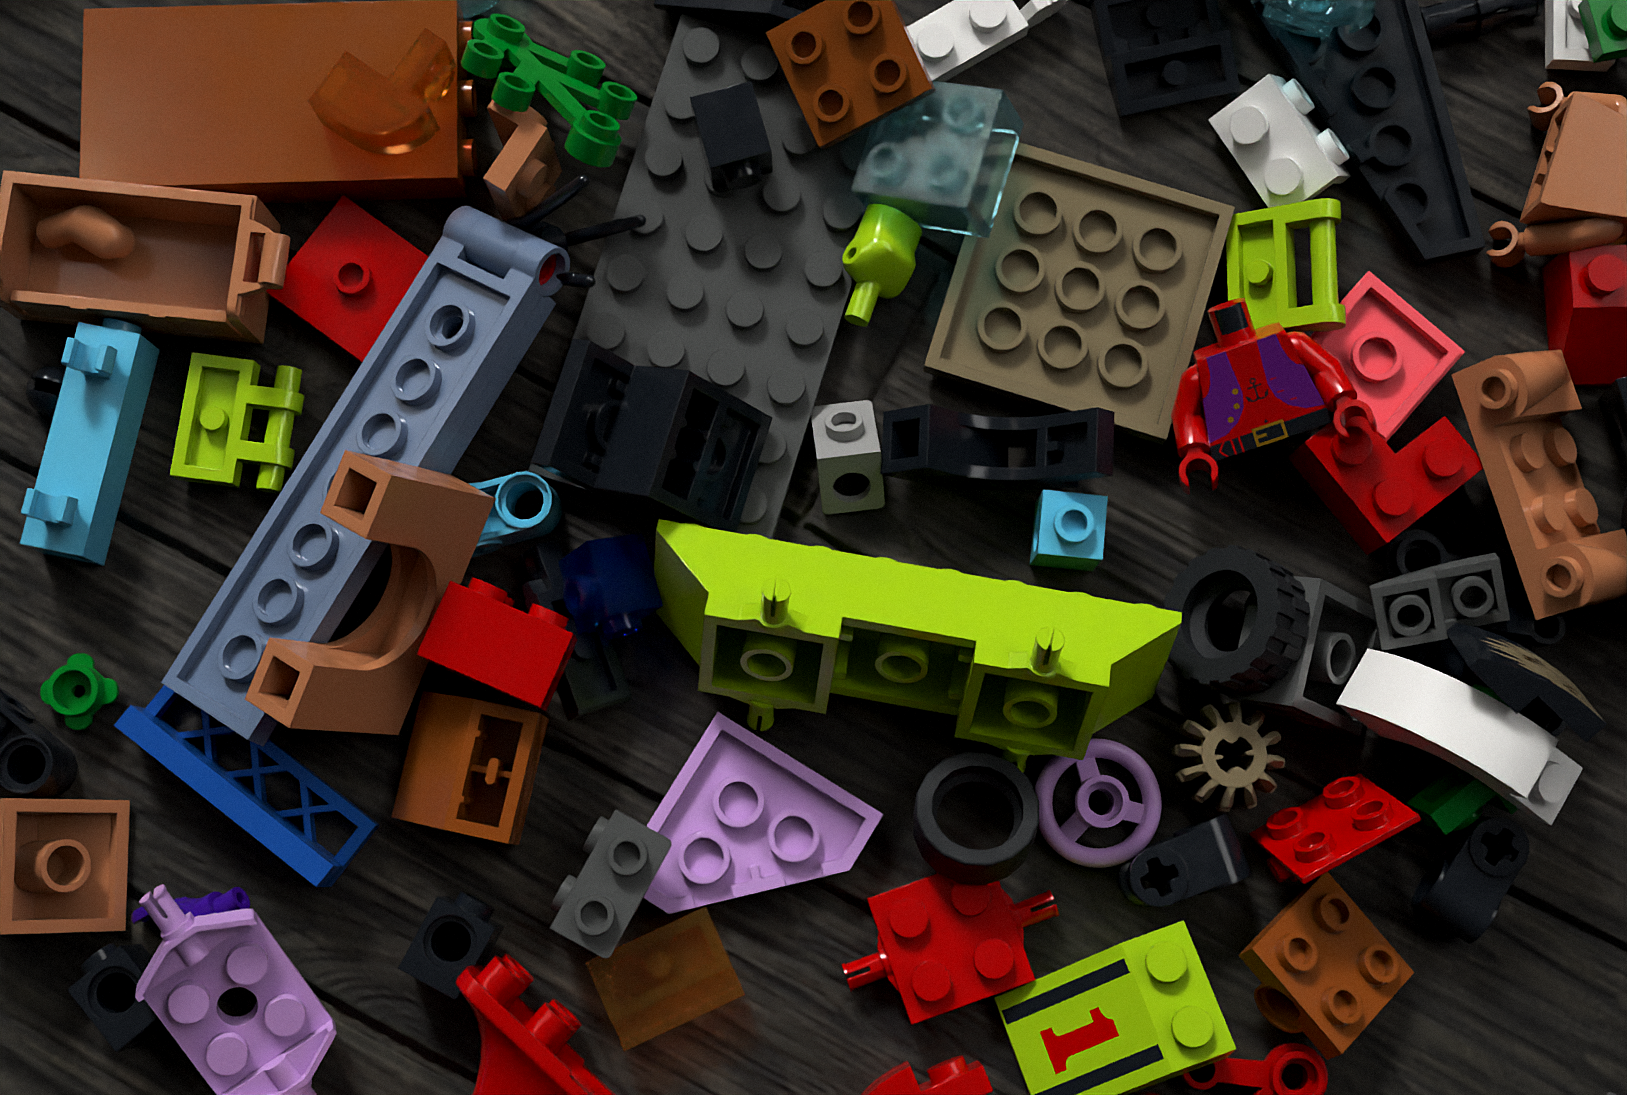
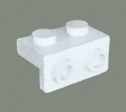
[1209,74,1351,208]

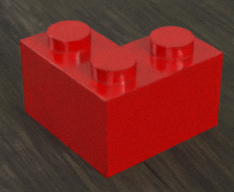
[1287,416,1483,555]
[417,577,578,711]

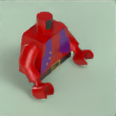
[1171,298,1377,494]

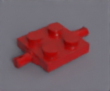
[841,873,1059,1025]

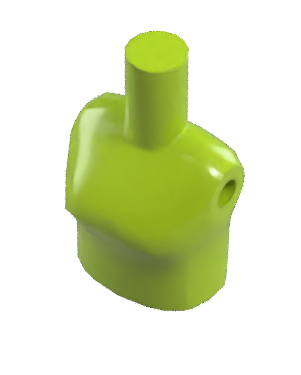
[842,204,923,326]

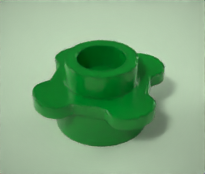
[40,653,119,730]

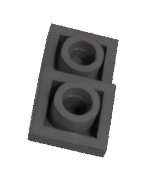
[1369,553,1510,651]

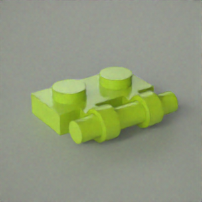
[170,352,304,494]

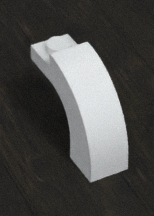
[1336,648,1583,825]

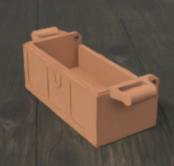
[0,170,291,344]

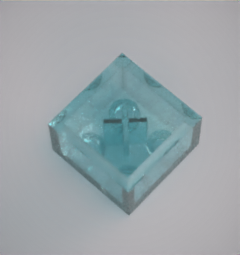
[851,81,1024,238]

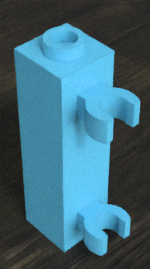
[20,318,160,566]

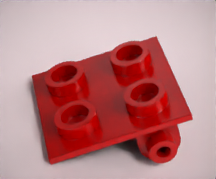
[1249,773,1421,884]

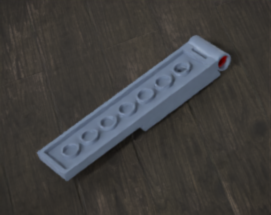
[161,206,570,746]

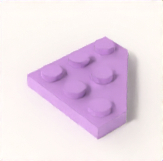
[644,712,883,914]

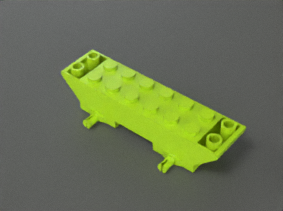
[652,519,1182,773]

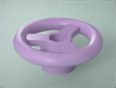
[1034,738,1162,868]

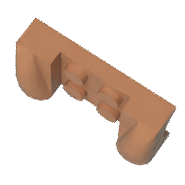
[1451,350,1627,620]

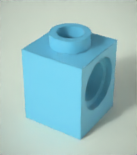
[1030,489,1108,571]

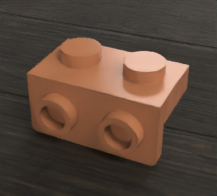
[483,99,562,221]

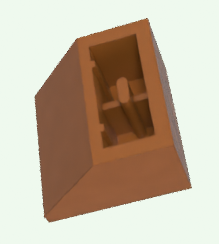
[391,691,549,845]

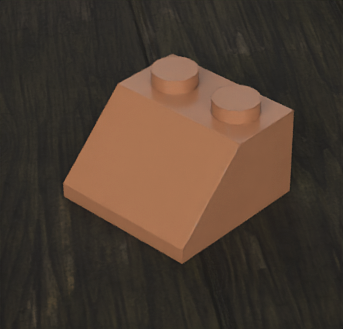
[0,798,130,935]

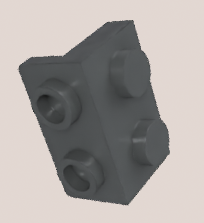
[550,810,672,958]

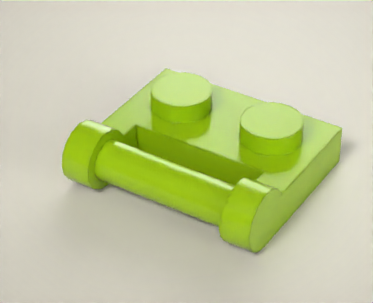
[1226,198,1346,333]

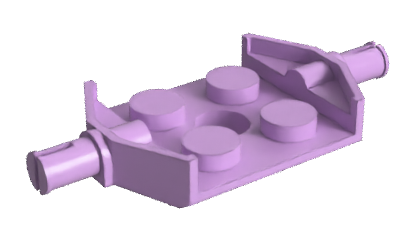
[135,884,337,1095]

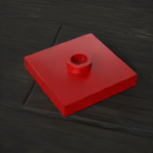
[266,195,428,363]

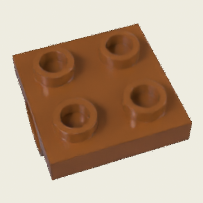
[765,0,936,149]
[1238,872,1414,1060]

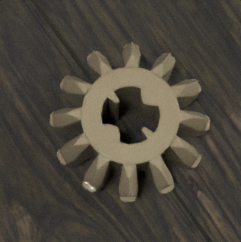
[1171,701,1285,812]

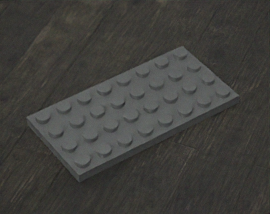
[528,14,910,539]

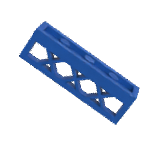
[114,685,380,887]

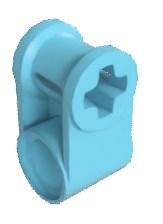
[468,471,562,558]

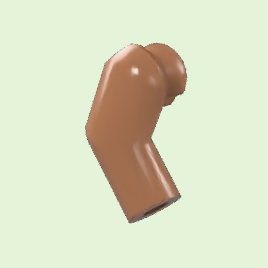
[36,205,135,260]

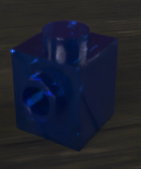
[558,533,663,639]

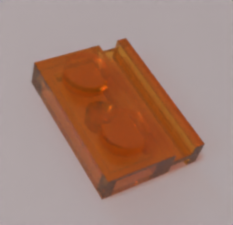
[585,906,746,1051]

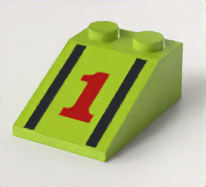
[994,920,1236,1095]

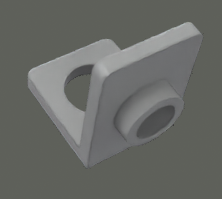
[811,400,885,514]

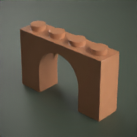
[245,450,496,735]

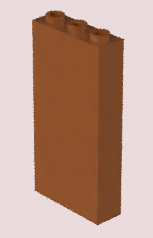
[79,0,478,203]

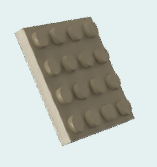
[923,135,1235,445]

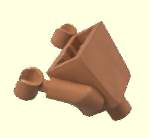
[1486,82,1627,268]

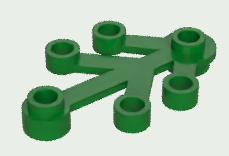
[461,14,637,167]

